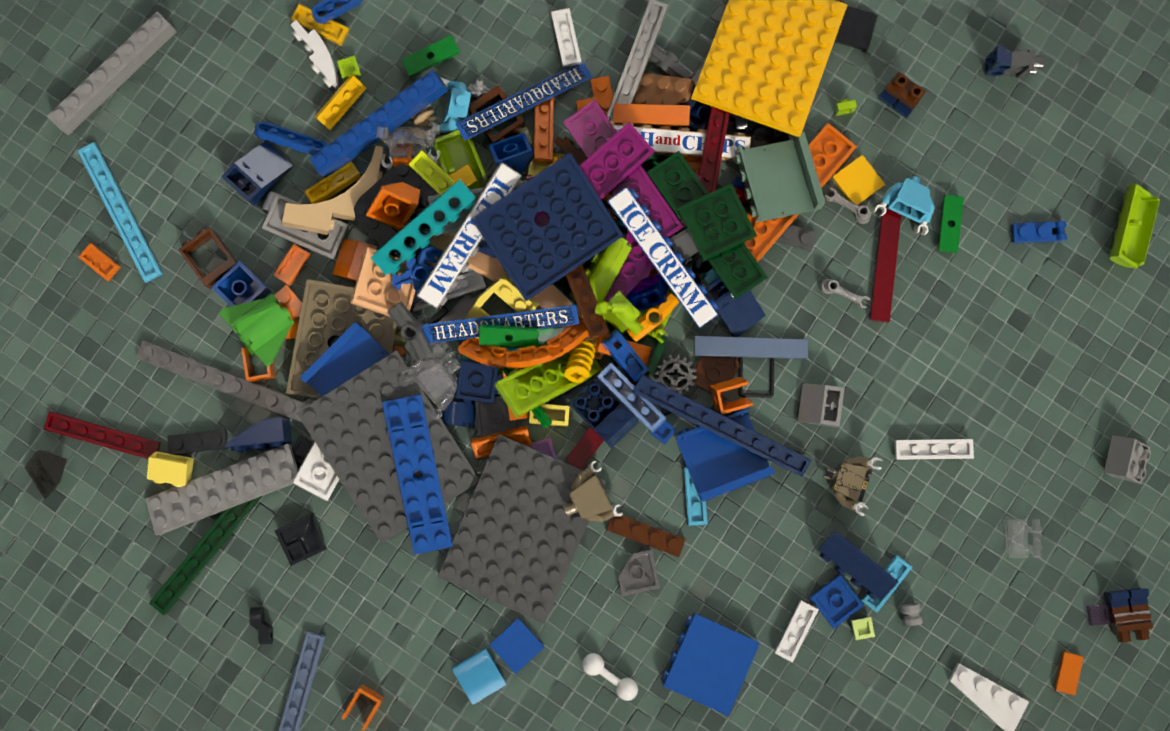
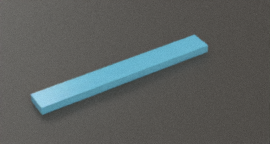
[77,142,163,283]

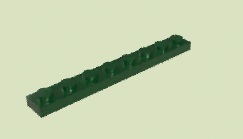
[149,496,263,616]

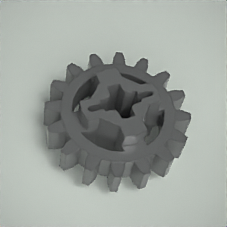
[655,355,697,395]

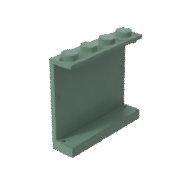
[734,132,825,223]

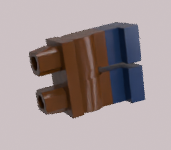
[878,72,926,119]
[1104,588,1153,642]

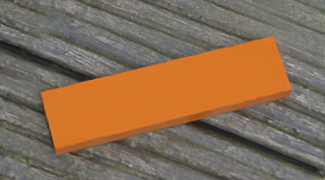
[533,97,554,164]
[613,104,690,126]

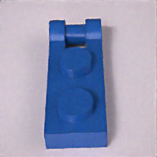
[1011,221,1067,243]
[601,329,649,383]

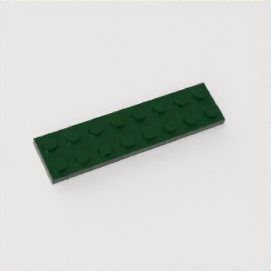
[647,151,768,300]

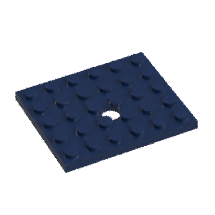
[471,153,624,301]

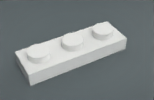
[551,8,581,67]
[774,600,818,663]

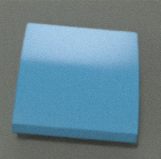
[452,648,507,705]

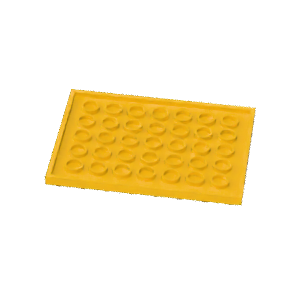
[691,0,847,137]

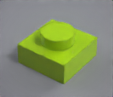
[337,55,361,81]
[834,99,857,116]

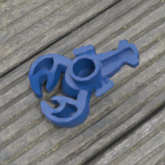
[391,246,442,290]

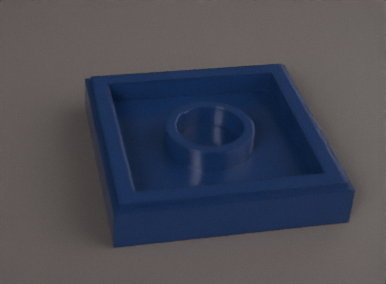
[455,359,499,403]

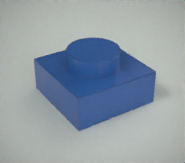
[649,421,677,445]

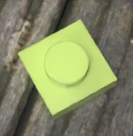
[851,616,875,640]

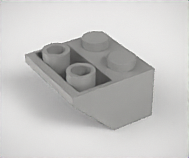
[797,384,845,427]
[1104,435,1151,484]

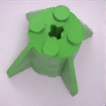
[219,294,295,367]

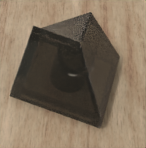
[24,450,67,499]

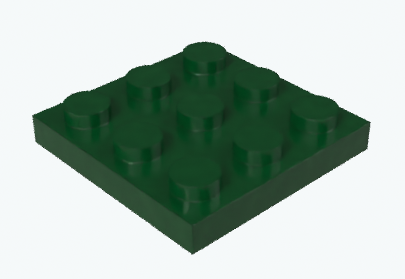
[678,183,757,262]

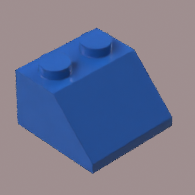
[489,132,533,175]
[212,261,271,307]

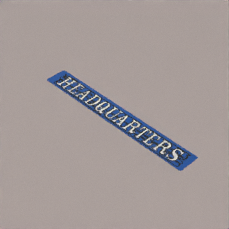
[455,61,592,140]
[423,305,579,343]

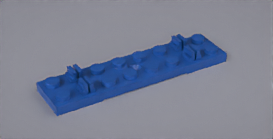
[382,394,453,555]

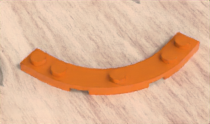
[458,316,589,368]

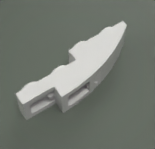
[290,20,339,90]

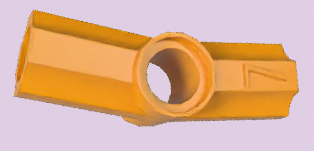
[626,291,679,342]

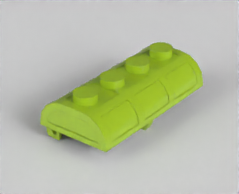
[432,130,489,190]
[1110,184,1160,269]
[572,238,632,304]

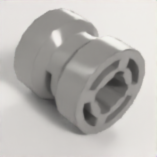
[900,603,923,626]

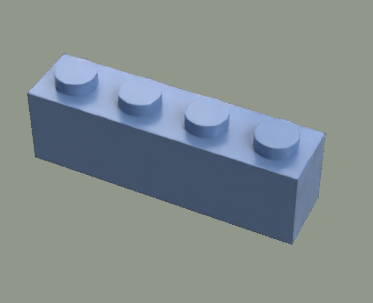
[597,363,666,433]

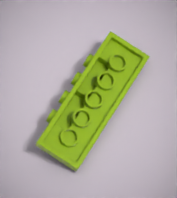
[495,350,603,418]

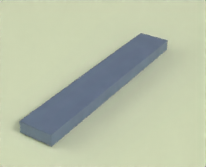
[694,336,808,359]
[278,631,326,731]

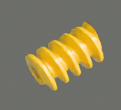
[564,341,596,383]

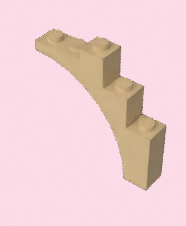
[282,146,386,235]

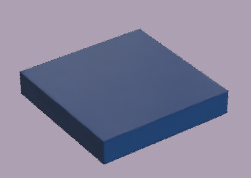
[809,574,864,629]
[490,618,545,674]

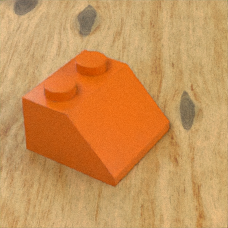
[366,182,420,230]
[332,239,379,282]

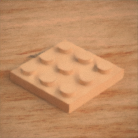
[350,247,415,316]

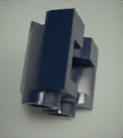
[437,397,476,428]

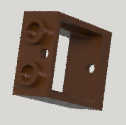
[468,85,525,143]
[179,227,238,289]

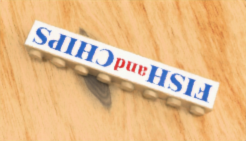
[610,121,751,161]

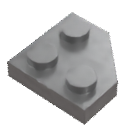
[618,549,660,596]

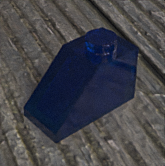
[625,273,668,312]

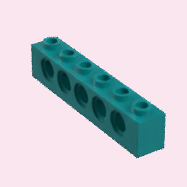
[371,179,476,276]

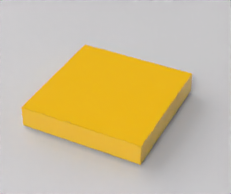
[832,155,885,205]

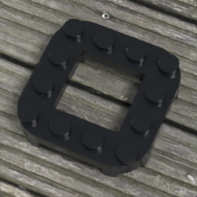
[354,164,439,258]

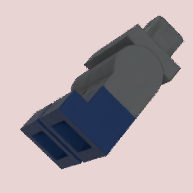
[985,46,1044,79]

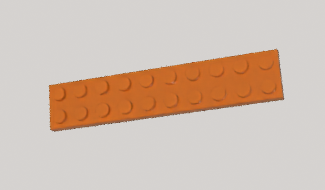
[744,123,857,262]

